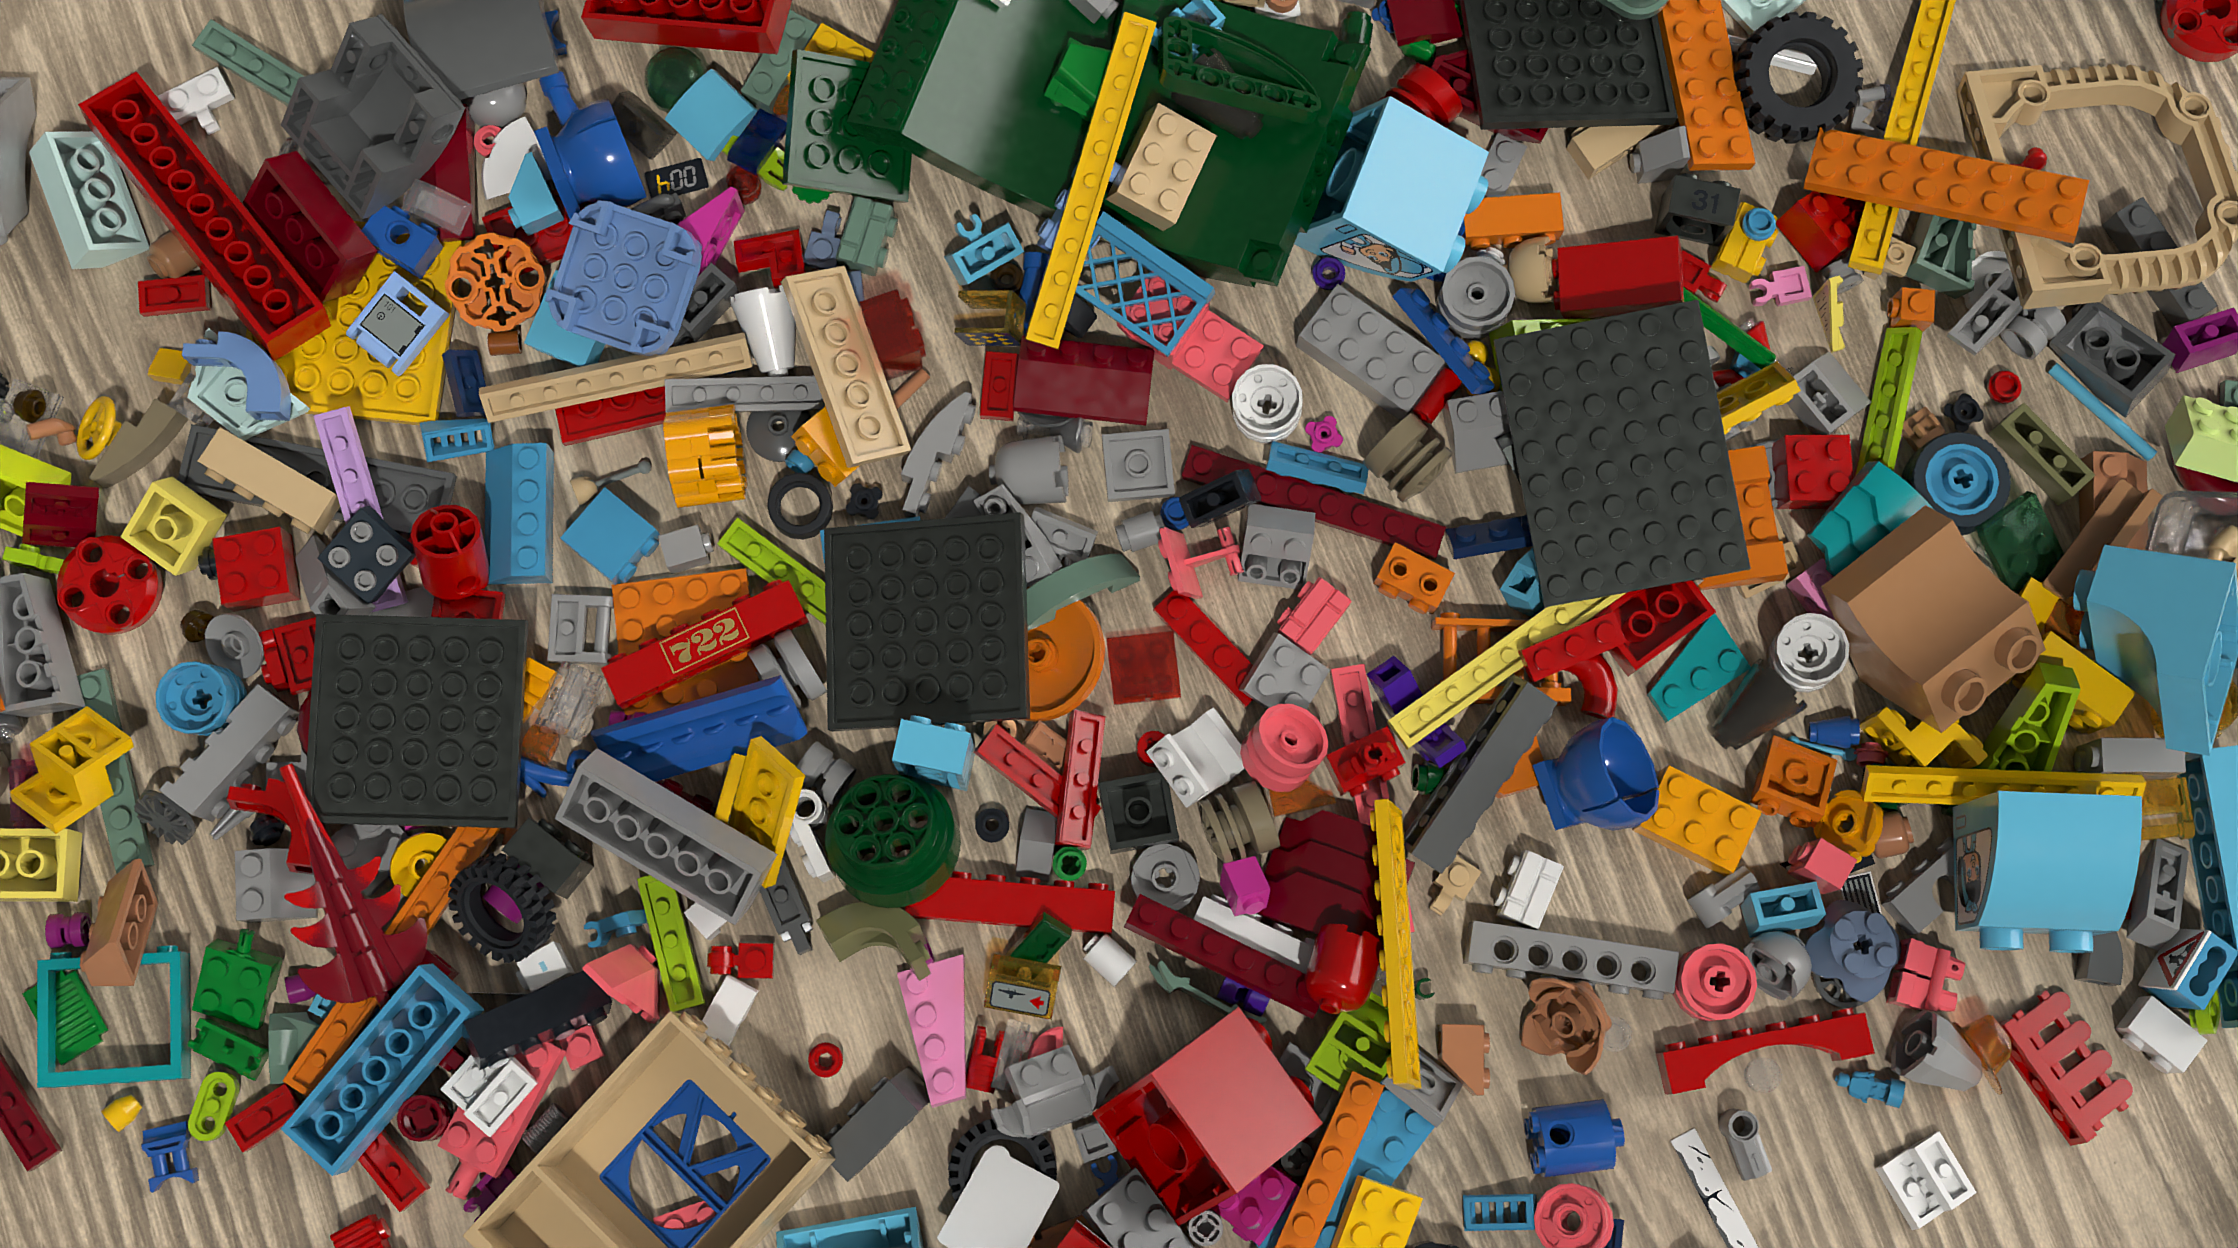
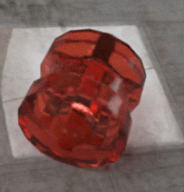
[726,165,762,205]

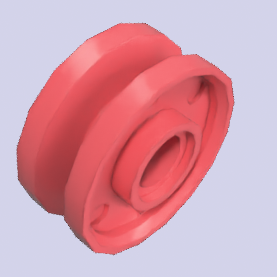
[1534,1183,1614,1248]

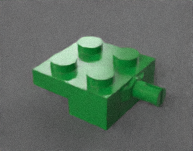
[192,929,283,1030]

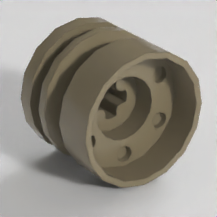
[1363,413,1453,503]
[1199,780,1280,864]

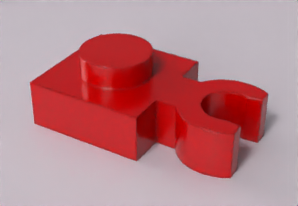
[258,629,290,692]

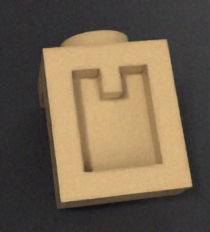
[1863,237,1916,280]

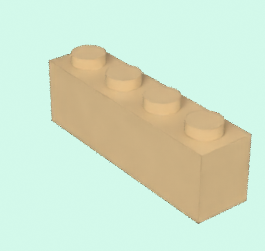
[1566,76,1679,180]
[198,427,340,535]

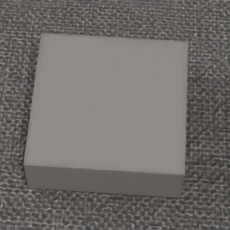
[1073,1121,1117,1163]

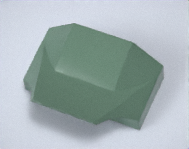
[268,1012,320,1084]

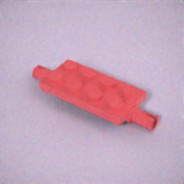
[437,1038,567,1200]

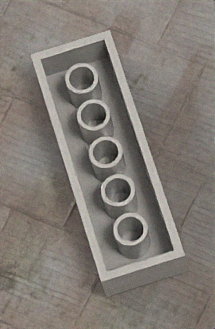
[555,748,777,925]

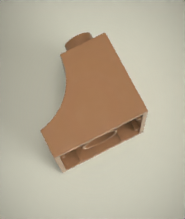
[1821,505,2046,733]

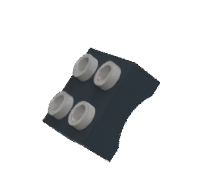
[317,506,416,604]

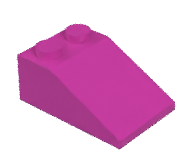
[677,187,745,277]

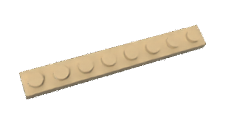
[479,332,752,423]

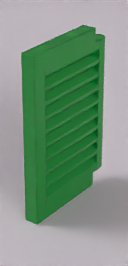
[22,970,109,1065]

